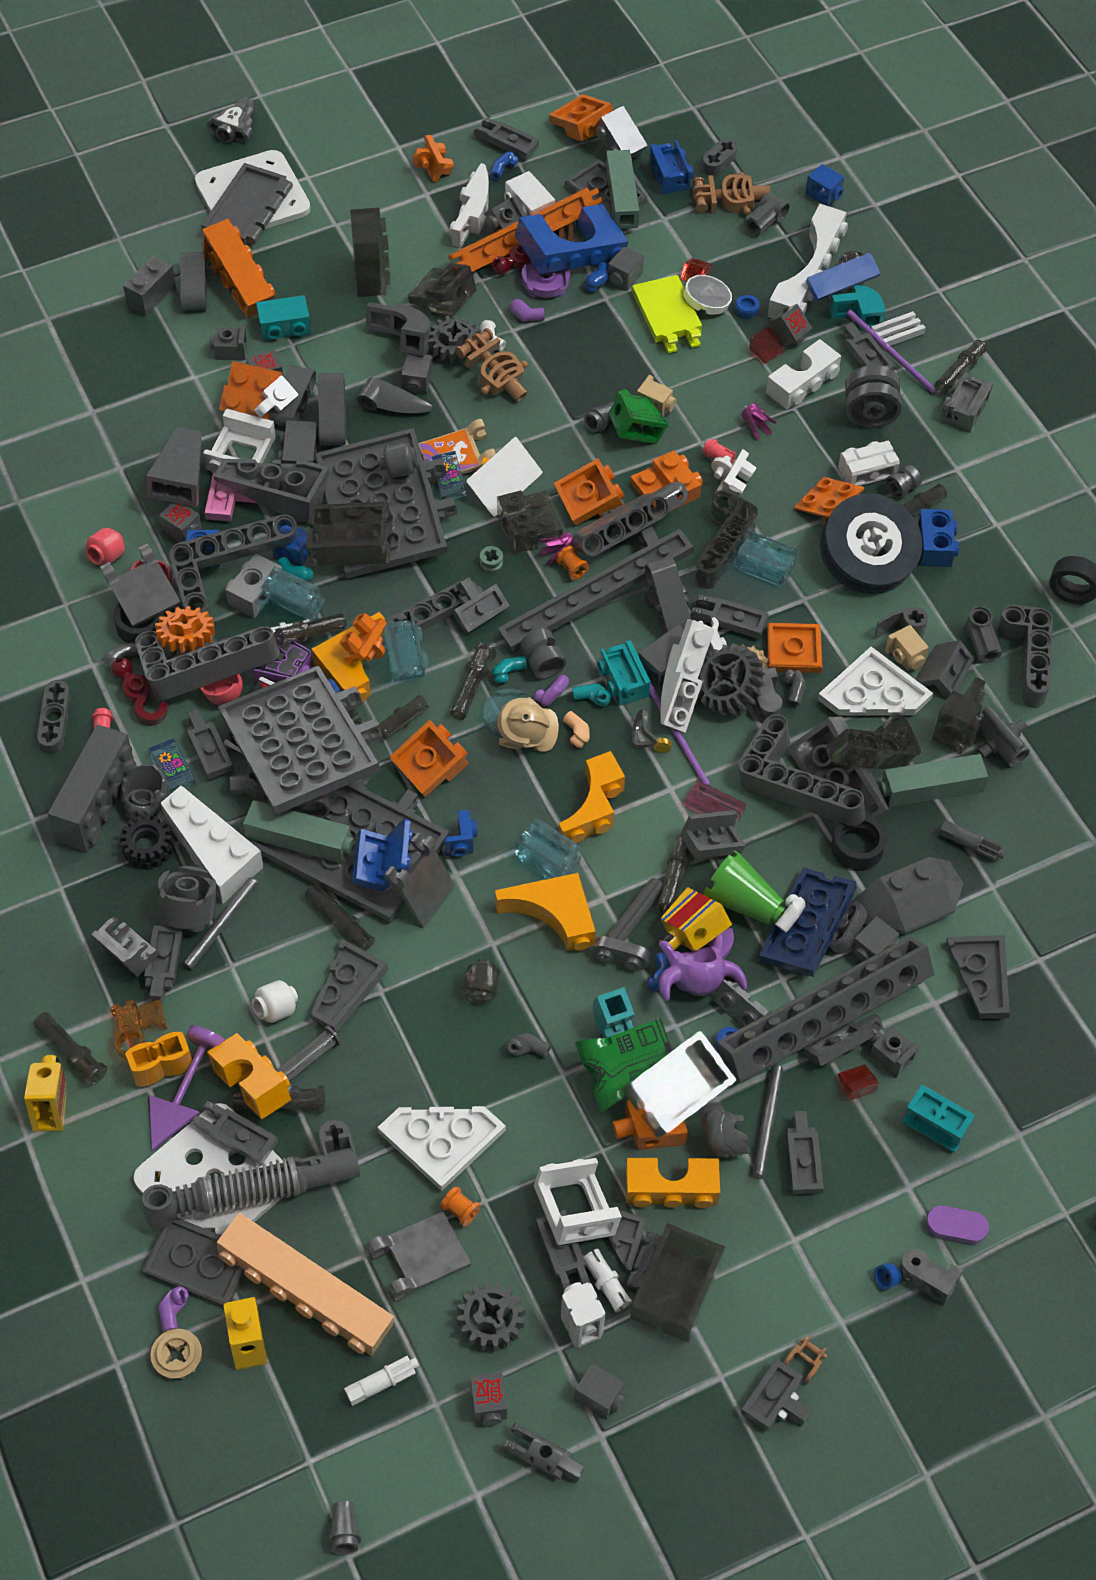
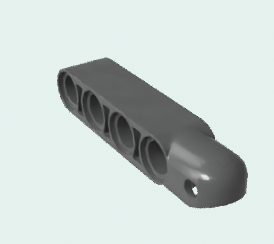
[572,482,688,556]

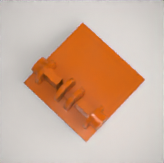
[794,477,864,526]

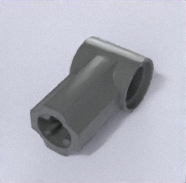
[744,192,790,236]
[964,606,1002,663]

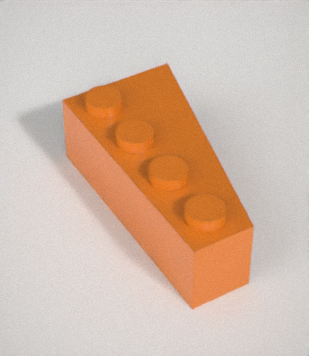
[202,219,276,319]

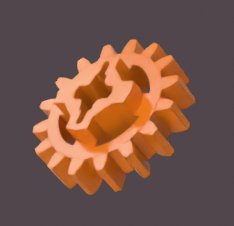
[155,606,215,653]

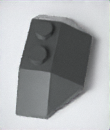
[851,857,964,934]

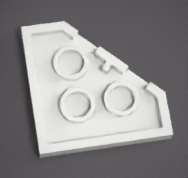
[818,647,933,715]
[377,1106,506,1191]

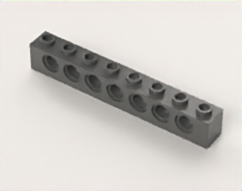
[717,936,934,1082]

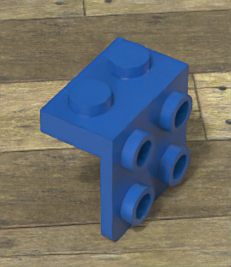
[352,818,413,892]

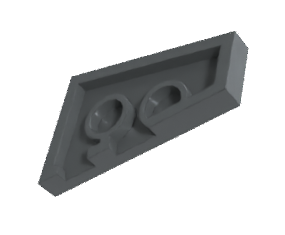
[946,935,1010,1019]
[311,939,389,1033]

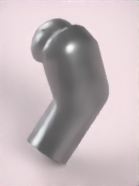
[104,642,139,668]

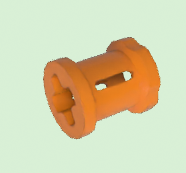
[556,546,590,581]
[440,1186,481,1227]

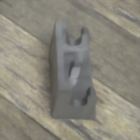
[91,917,160,977]

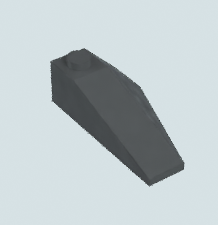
[213,459,330,524]
[787,716,889,819]

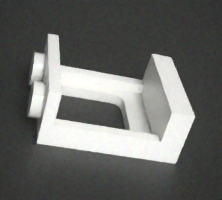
[203,409,276,473]
[534,1158,622,1245]

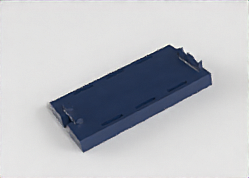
[759,867,857,978]

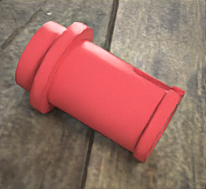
[702,439,736,464]
[91,708,114,731]

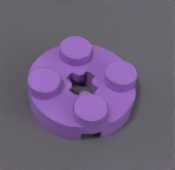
[522,261,570,298]

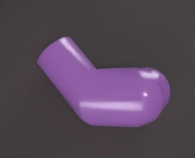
[534,675,569,707]
[158,1286,189,1333]

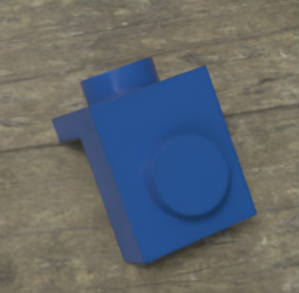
[444,810,477,857]

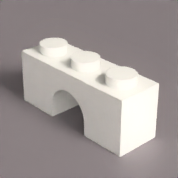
[766,339,841,410]

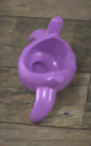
[659,934,747,1001]

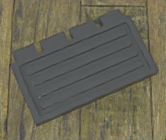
[201,163,293,245]

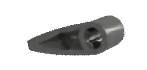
[357,377,432,413]

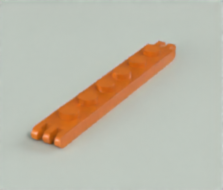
[448,187,603,278]

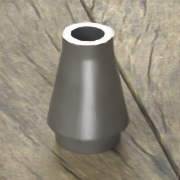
[584,401,615,432]
[328,1501,361,1555]

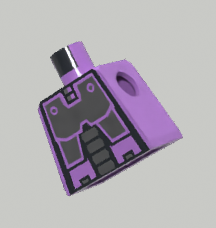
[252,631,313,685]

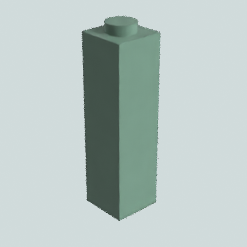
[606,150,639,229]
[879,754,988,807]
[243,800,354,863]

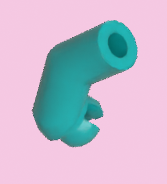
[276,557,313,583]
[492,656,527,683]
[572,683,611,706]

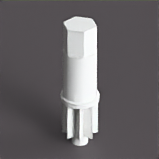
[344,1356,419,1406]

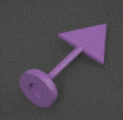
[149,1025,225,1151]

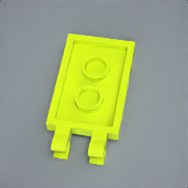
[632,275,702,353]

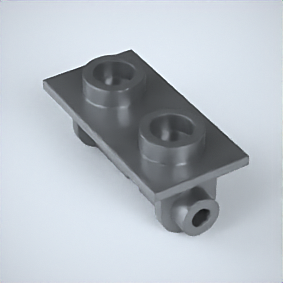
[713,980,771,1027]

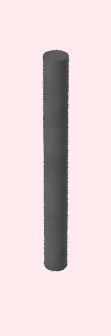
[182,877,258,970]
[752,1065,783,1179]

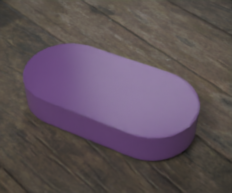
[926,1206,989,1245]

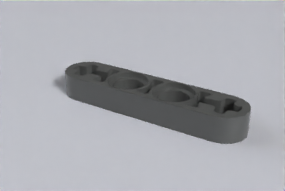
[387,580,478,641]

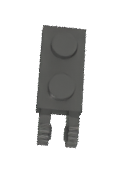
[473,117,539,160]
[690,595,768,639]
[192,1101,278,1166]
[536,1210,590,1294]

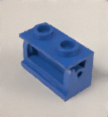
[649,140,693,194]

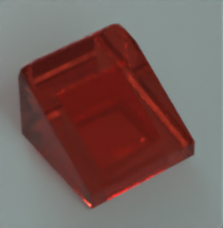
[681,258,713,282]
[749,327,784,363]
[838,1064,879,1100]

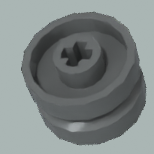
[845,365,902,428]

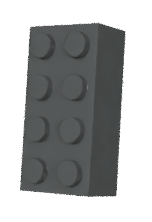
[48,724,136,853]

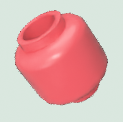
[85,527,125,566]

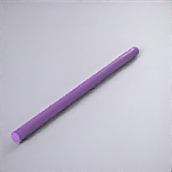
[847,310,937,394]
[649,682,711,788]

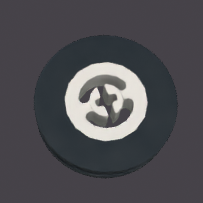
[820,493,922,594]

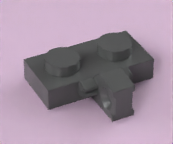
[451,577,510,634]
[741,1359,810,1431]

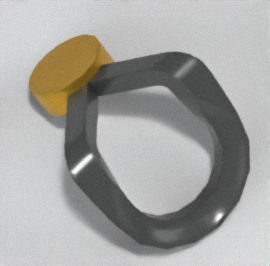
[631,709,672,753]

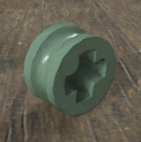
[480,546,503,573]

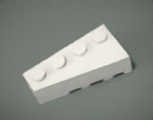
[161,786,263,904]

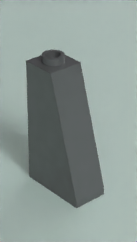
[146,427,202,507]

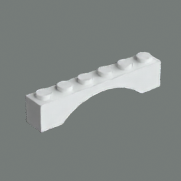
[767,204,848,318]

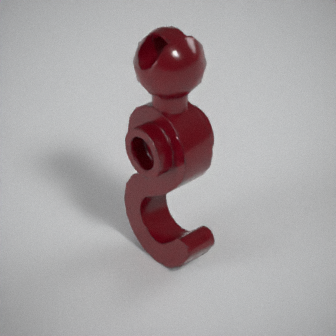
[491,244,531,275]
[111,658,167,725]

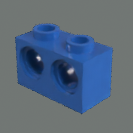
[917,509,959,567]

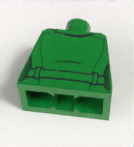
[609,389,669,444]

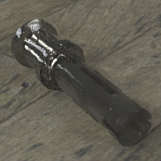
[450,643,497,720]
[34,1012,107,1086]
[233,1085,325,1113]

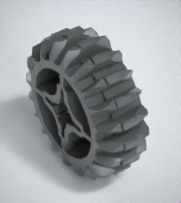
[698,643,767,716]

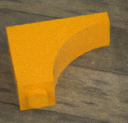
[312,612,386,702]
[495,873,596,951]

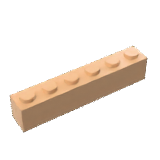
[217,1212,394,1356]

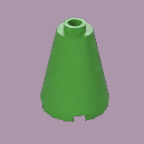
[703,851,785,925]

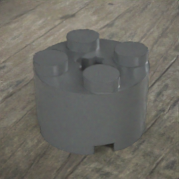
[158,866,216,932]

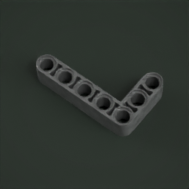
[169,515,298,613]
[135,627,280,700]
[738,714,866,826]

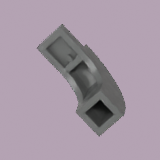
[366,302,430,356]

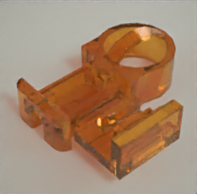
[110,999,168,1060]

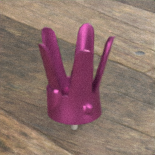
[741,403,777,440]
[539,532,573,565]

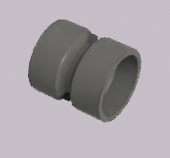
[520,628,567,679]

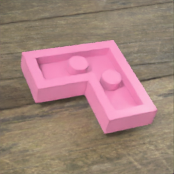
[205,473,258,521]

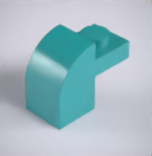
[829,285,886,331]
[593,987,635,1038]

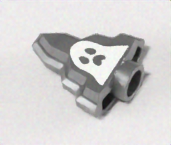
[207,97,254,143]

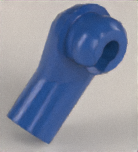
[490,152,518,181]
[585,262,608,292]
[647,952,670,992]

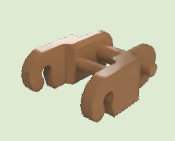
[784,1336,827,1384]

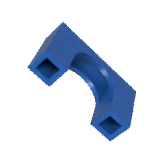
[515,204,629,274]

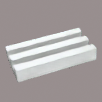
[871,311,926,349]

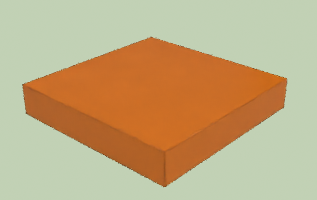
[767,623,822,673]

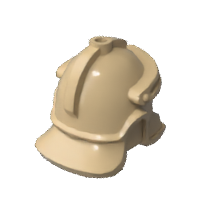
[497,697,559,752]

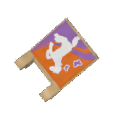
[418,419,496,484]

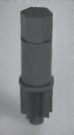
[939,820,1006,861]

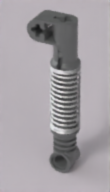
[142,1120,360,1228]

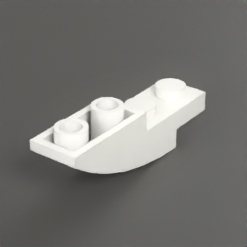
[449,163,489,248]
[660,619,715,733]

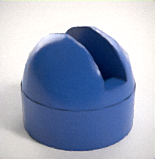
[874,1263,902,1290]

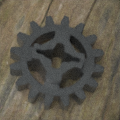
[429,315,480,363]
[457,1281,525,1352]

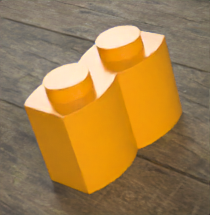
[125,1032,192,1087]

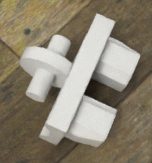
[711,450,756,499]

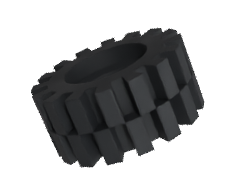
[120,815,173,870]

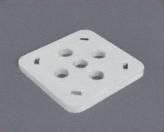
[195,150,310,229]
[134,1103,285,1235]

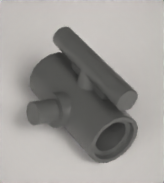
[975,706,1030,767]

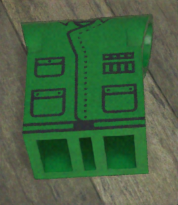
[575,1018,682,1113]

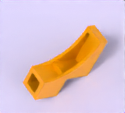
[558,751,625,846]

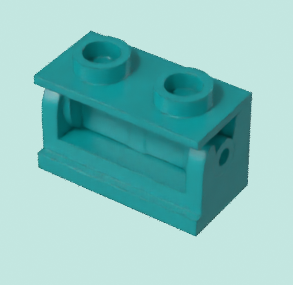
[256,295,311,341]
[597,640,650,706]
[902,1085,975,1153]

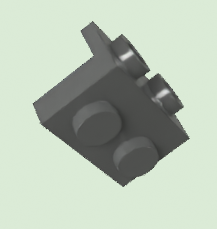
[680,810,746,859]

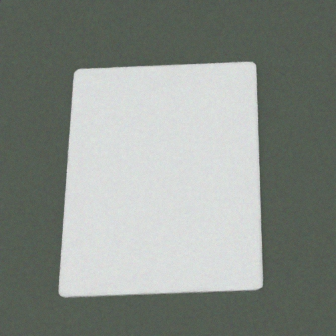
[467,437,543,517]

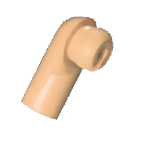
[563,711,590,748]

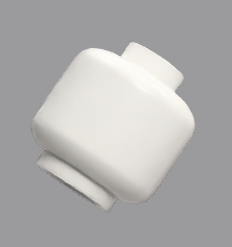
[252,980,298,1023]

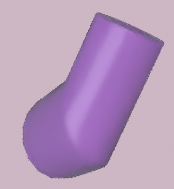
[510,299,545,322]

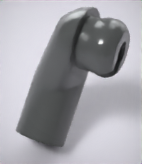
[784,669,806,705]
[506,1033,551,1058]

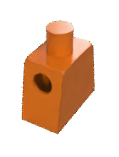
[612,1082,688,1150]

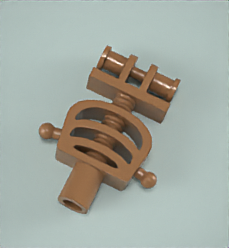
[692,172,771,215]
[455,328,528,402]

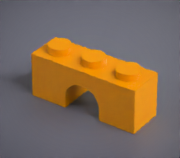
[207,1033,291,1119]
[626,1158,720,1208]

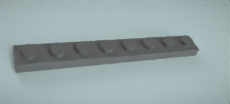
[498,529,694,653]

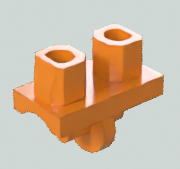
[412,135,454,182]
[339,613,387,664]

